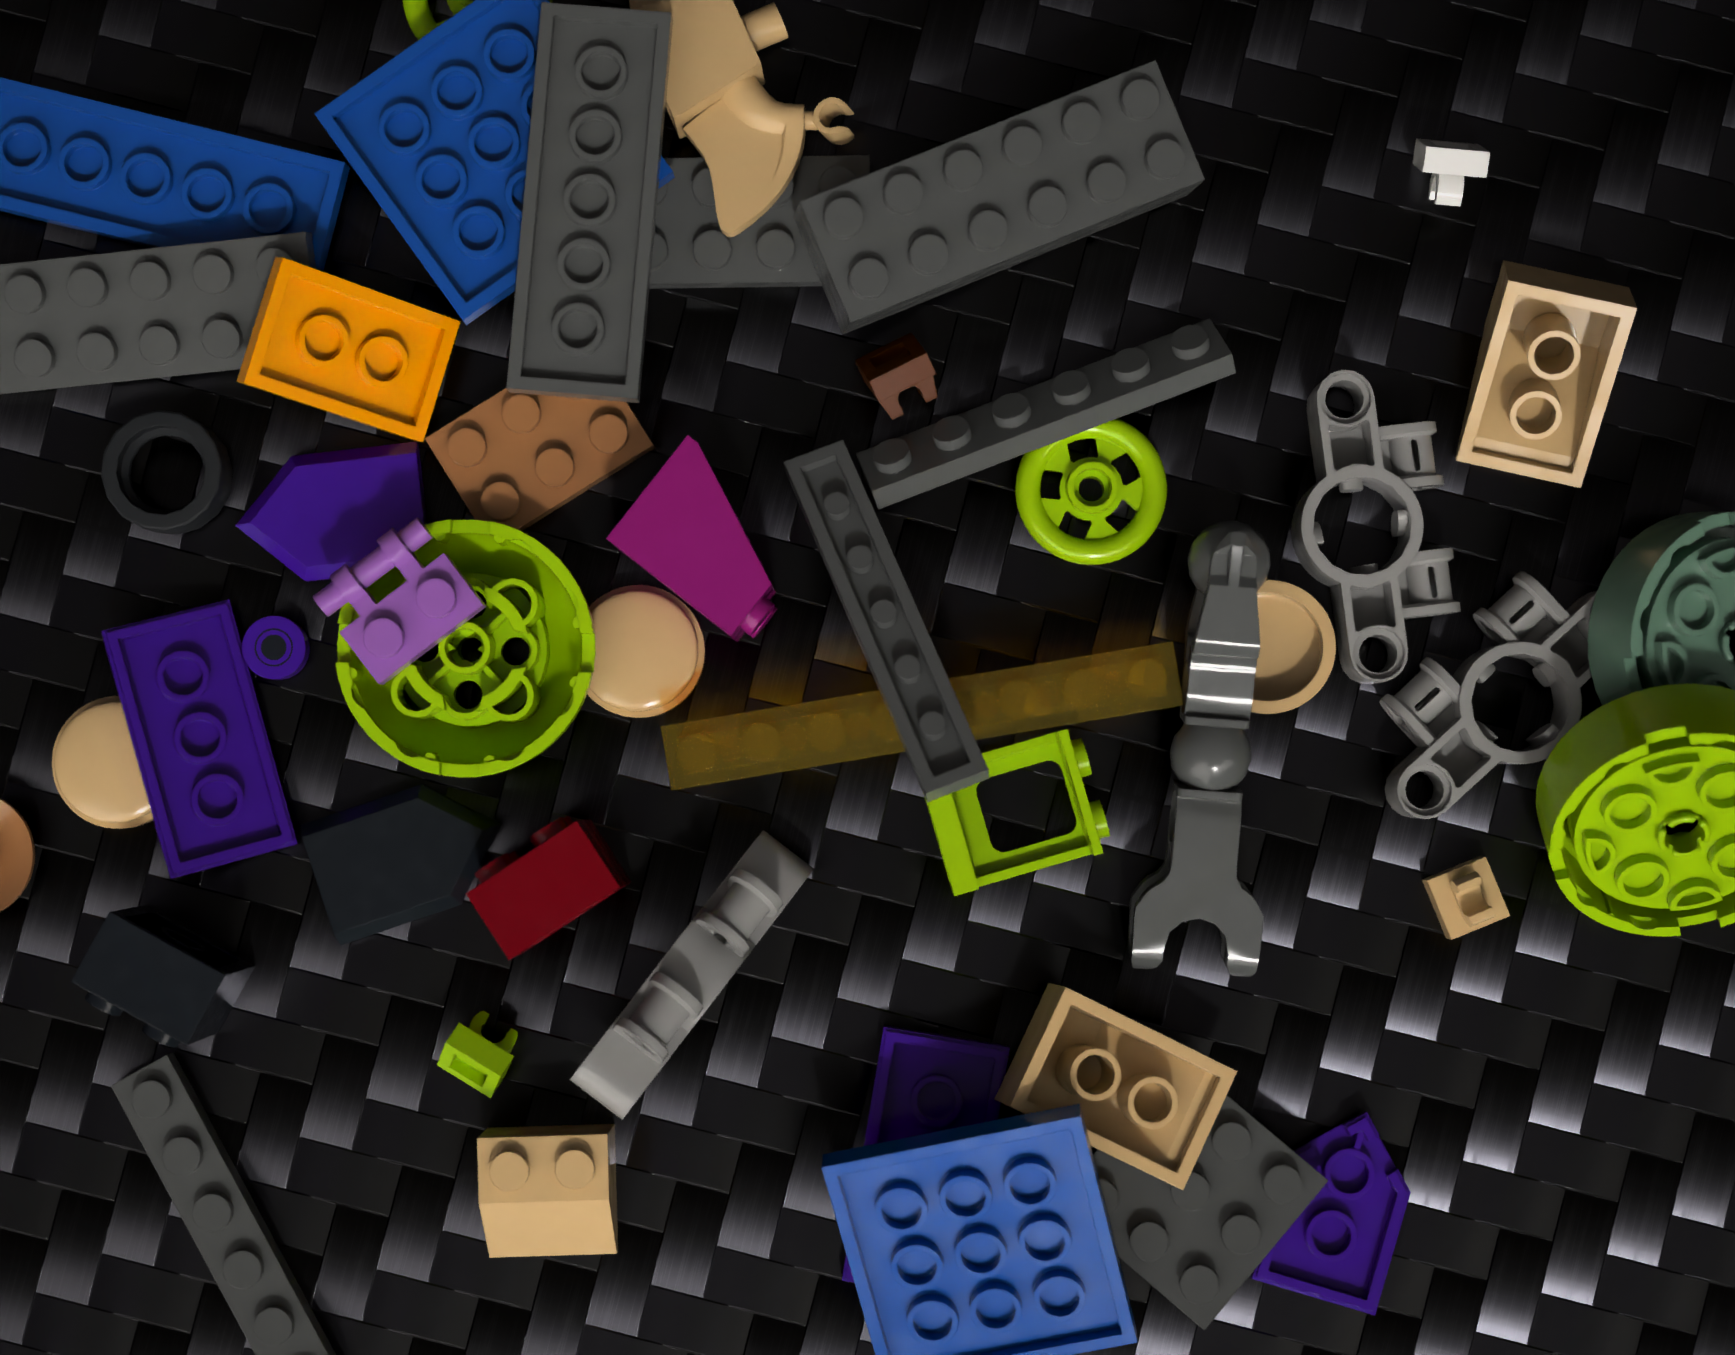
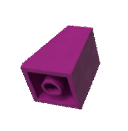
[606,435,777,642]

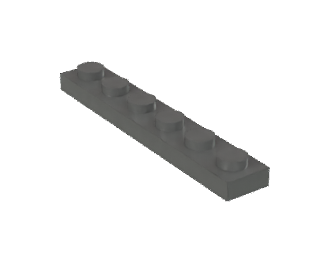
[856,318,1236,510]
[784,440,989,802]
[111,1052,336,1355]

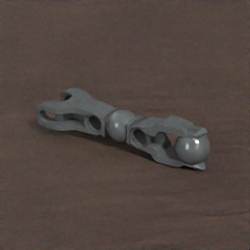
[1127,520,1271,977]

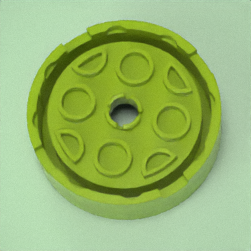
[1536,684,1735,937]

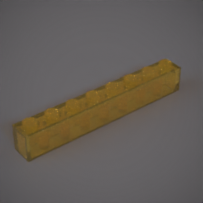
[661,641,1184,790]

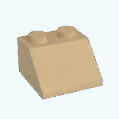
[477,1124,618,1258]

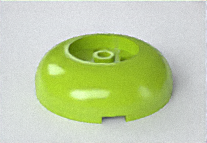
[335,519,596,778]

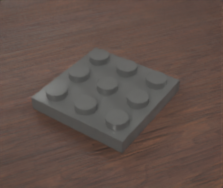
[1093,1095,1328,1330]

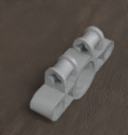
[1291,370,1461,684]
[1379,571,1597,819]
[570,830,814,1120]

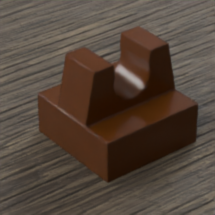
[855,332,938,420]

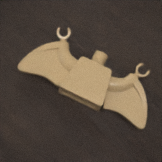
[629,0,855,237]

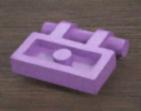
[313,517,487,685]

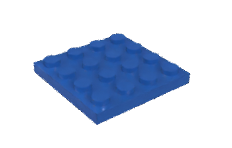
[314,0,675,325]
[821,1103,1137,1355]

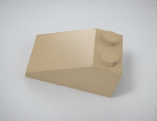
[1455,260,1637,488]
[995,983,1237,1190]

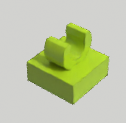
[437,1010,518,1098]

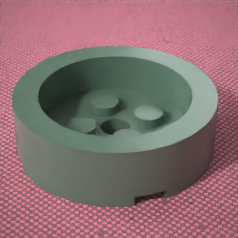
[1588,511,1735,706]

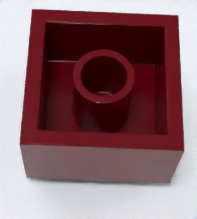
[466,815,632,960]

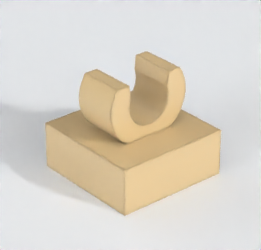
[1422,856,1510,940]

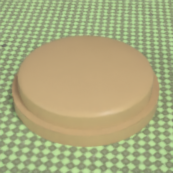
[1251,580,1336,714]
[587,585,705,718]
[52,696,153,829]

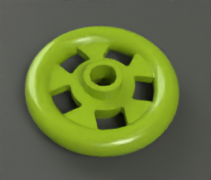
[1015,418,1167,565]

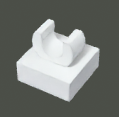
[1412,139,1490,207]

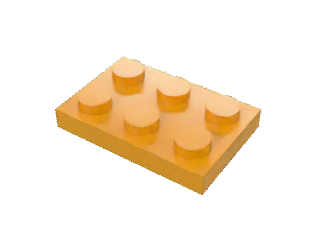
[237,257,461,442]

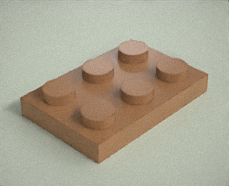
[425,388,655,531]

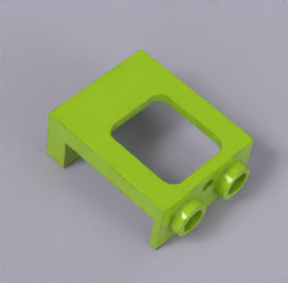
[924,729,1110,896]

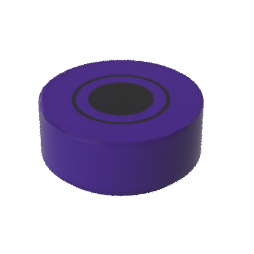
[242,616,310,680]

